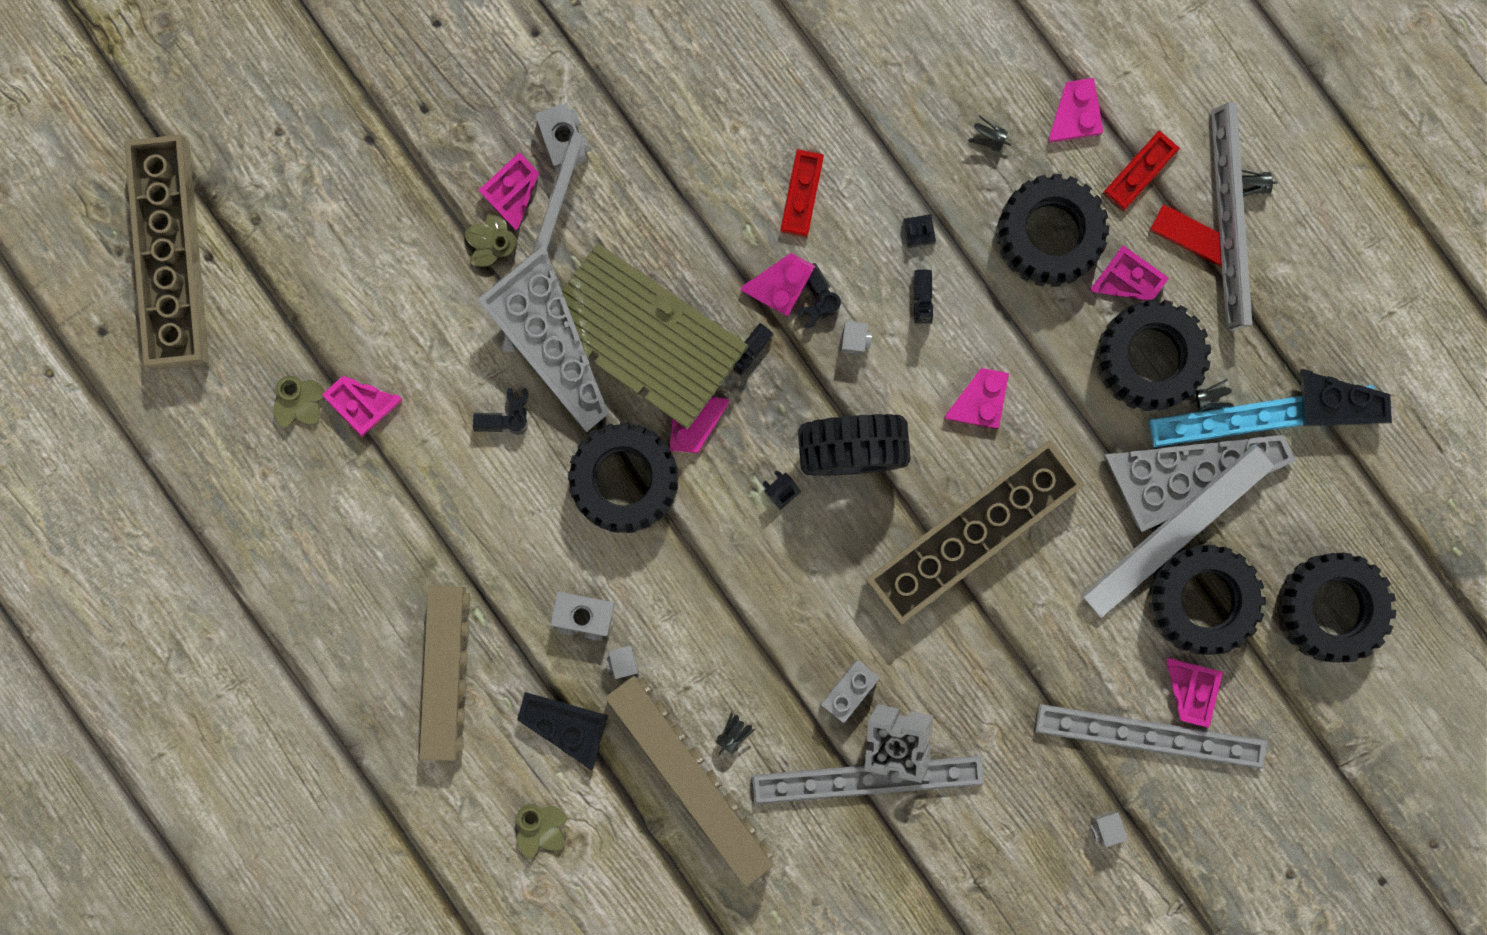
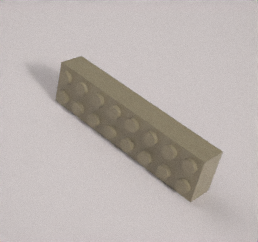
[124,135,209,370]
[864,440,1085,625]
[605,675,774,887]

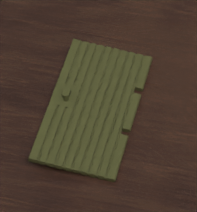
[562,243,749,429]

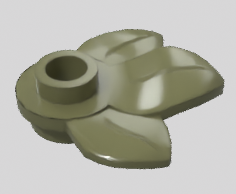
[465,212,517,267]
[273,376,325,428]
[516,804,568,859]

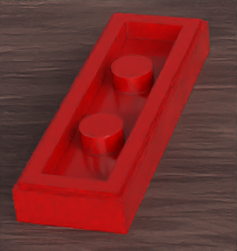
[1102,130,1180,212]
[780,149,824,238]
[1149,204,1222,268]

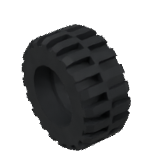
[996,174,1109,287]
[1096,299,1211,411]
[798,414,911,476]
[568,422,679,534]
[1149,545,1266,655]
[1277,552,1397,663]

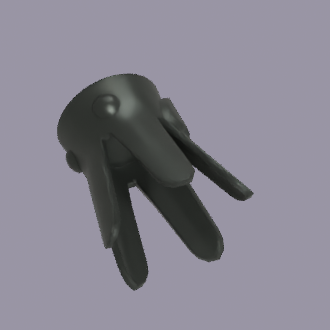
[968,115,1012,152]
[1241,169,1278,197]
[1189,379,1234,411]
[715,712,755,755]

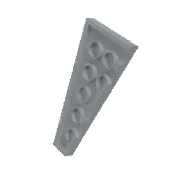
[477,245,608,432]
[1103,435,1296,533]

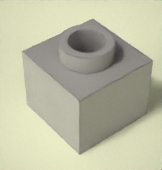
[841,321,872,355]
[605,646,639,679]
[1090,810,1128,847]

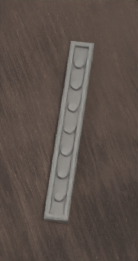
[1211,102,1252,331]
[500,132,584,353]
[1081,444,1275,618]
[1034,704,1267,769]
[752,755,984,804]

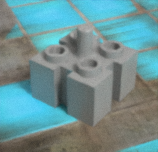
[865,704,934,783]

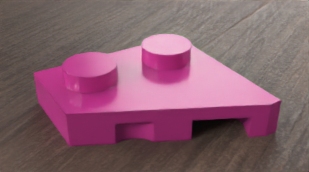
[1048,78,1103,143]
[478,152,539,231]
[1090,245,1169,300]
[741,252,815,317]
[944,368,1009,430]
[322,376,402,437]
[670,397,729,454]
[1167,658,1223,728]

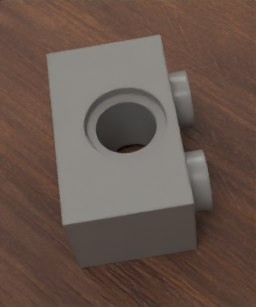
[535,102,590,172]
[551,592,615,641]
[821,660,880,723]

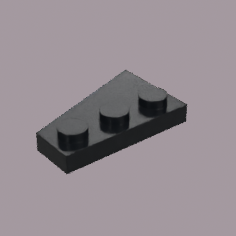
[1300,369,1392,427]
[517,692,608,771]

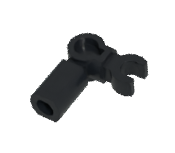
[796,263,841,330]
[913,269,933,324]
[733,323,774,375]
[473,388,529,435]

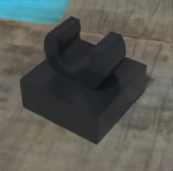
[903,214,936,248]
[763,471,801,510]

